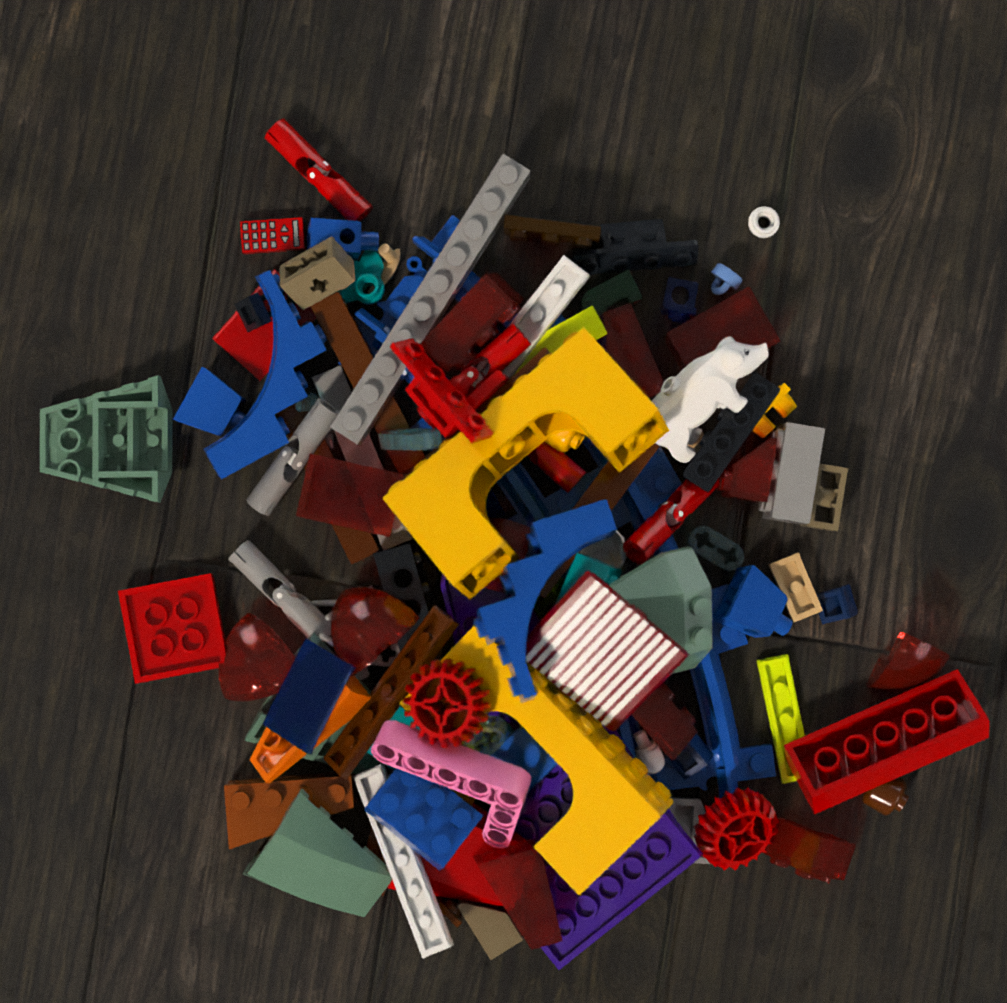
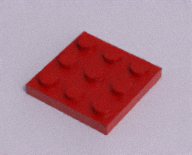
[118,573,230,684]

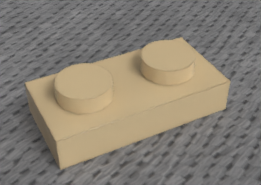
[768,552,823,623]

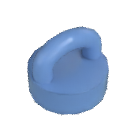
[711,263,743,295]

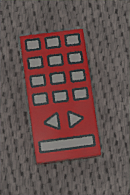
[240,217,306,254]

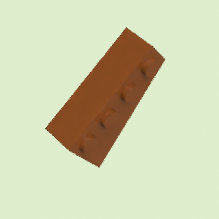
[224,772,357,850]

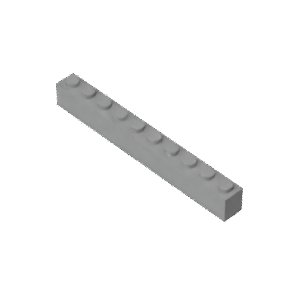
[330,154,530,446]

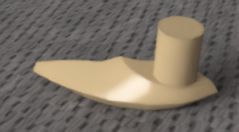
[367,244,400,294]

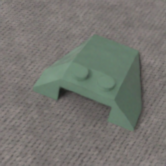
[608,546,713,674]

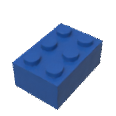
[364,768,483,871]

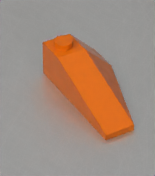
[250,647,372,784]

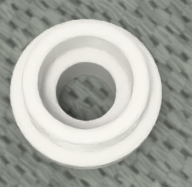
[748,206,780,238]

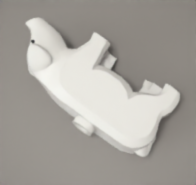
[651,336,769,463]

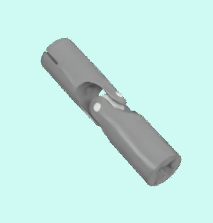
[246,398,339,516]
[229,540,337,642]

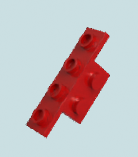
[390,338,494,444]

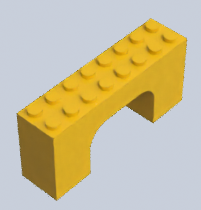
[383,327,669,599]
[399,626,674,896]

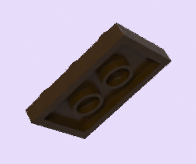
[504,215,601,250]

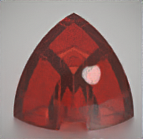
[331,587,420,677]
[219,612,300,701]
[866,632,950,692]

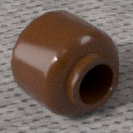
[862,777,909,815]

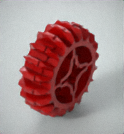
[402,658,491,748]
[694,787,779,871]

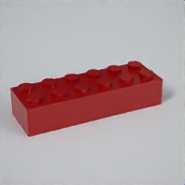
[784,669,990,814]

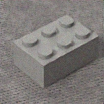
[759,422,825,524]

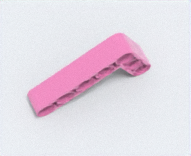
[371,720,532,848]

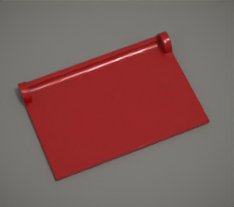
[212,269,316,381]

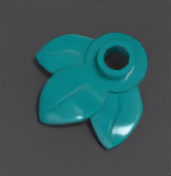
[331,251,385,305]

